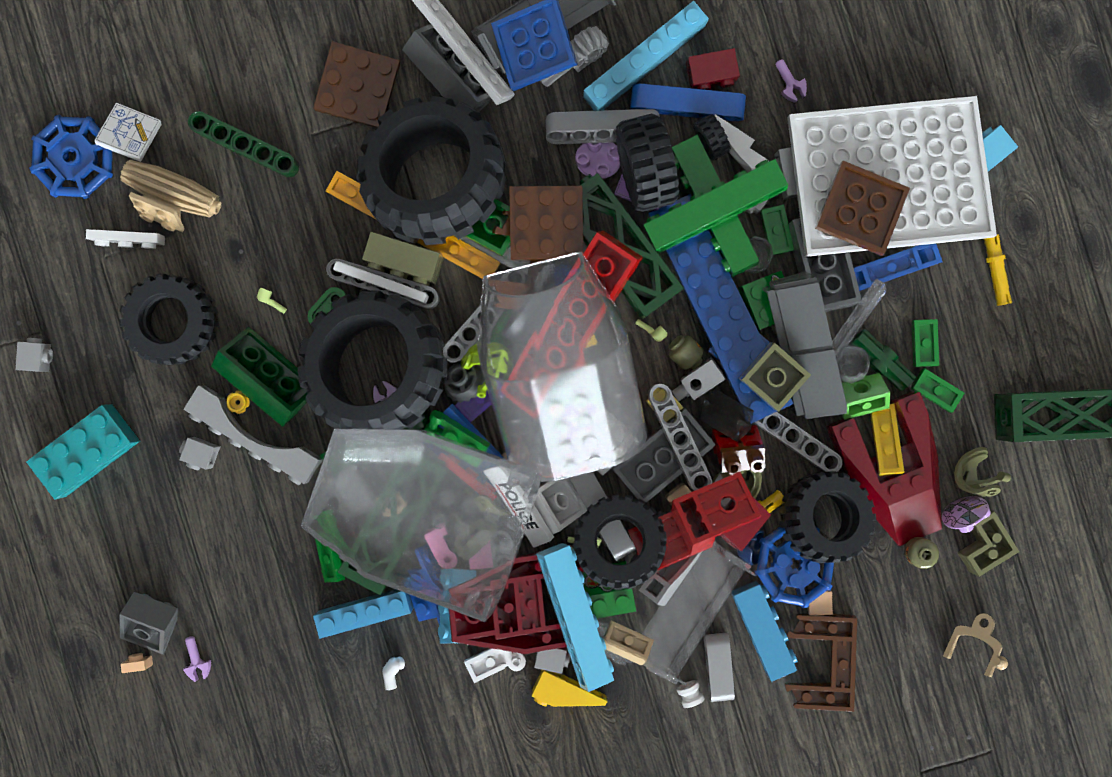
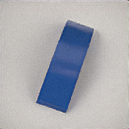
[854,243,942,291]

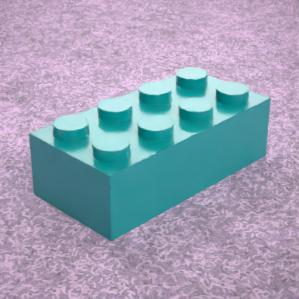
[26,404,140,500]

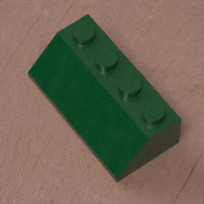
[211,327,308,427]

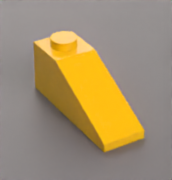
[532,670,607,707]

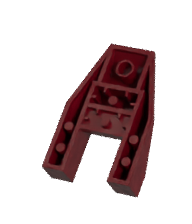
[826,392,942,546]
[447,545,585,654]

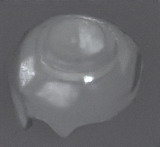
[745,236,773,274]
[836,345,870,383]

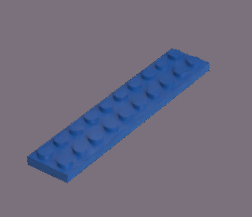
[648,194,794,424]

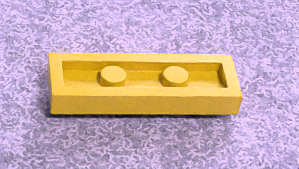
[870,404,904,476]

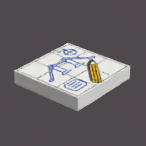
[95,103,162,162]

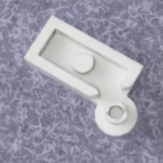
[464,648,526,683]

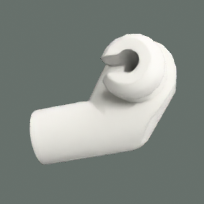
[382,656,405,690]

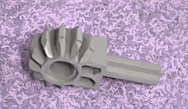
[540,26,609,87]

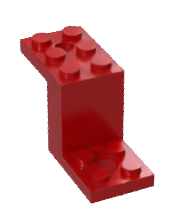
[628,472,761,571]

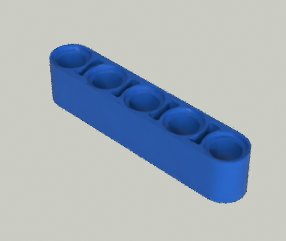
[630,84,746,121]

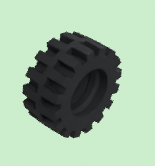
[693,114,731,161]

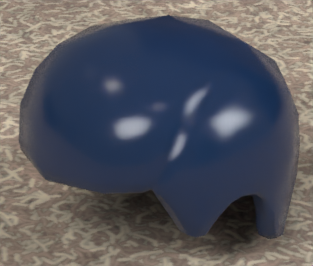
[736,529,764,565]

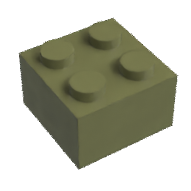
[739,342,811,412]

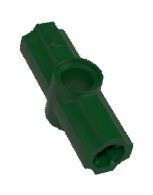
[850,329,916,391]

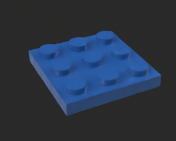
[491,0,578,91]

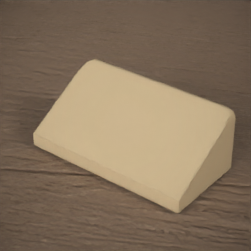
[603,620,654,665]

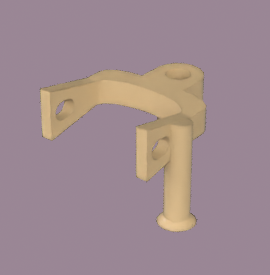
[943,613,1008,677]

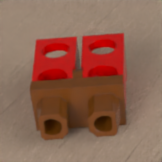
[712,425,765,475]

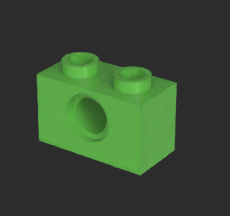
[842,373,890,420]

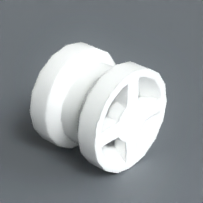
[676,680,705,708]

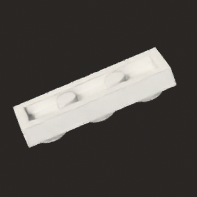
[86,229,165,249]

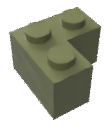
[957,510,1019,577]

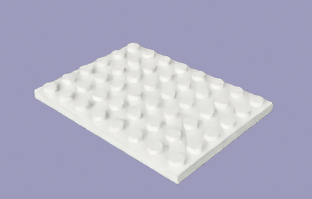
[787,96,997,257]

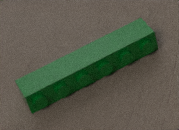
[672,135,759,277]
[644,159,788,254]

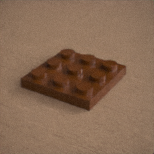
[313,41,401,128]
[815,161,910,256]
[509,186,583,260]

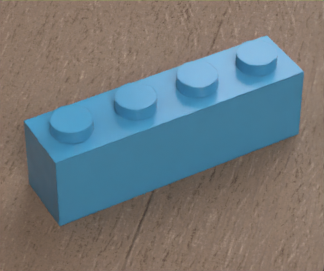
[731,581,798,682]
[313,586,414,639]

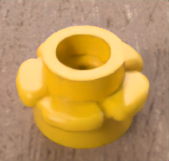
[227,391,250,414]

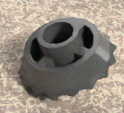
[444,361,485,403]

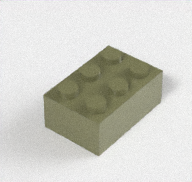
[362,232,444,286]

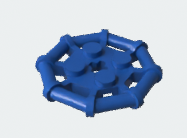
[29,114,113,199]
[754,526,834,608]

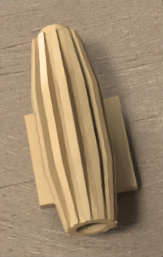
[120,160,221,232]

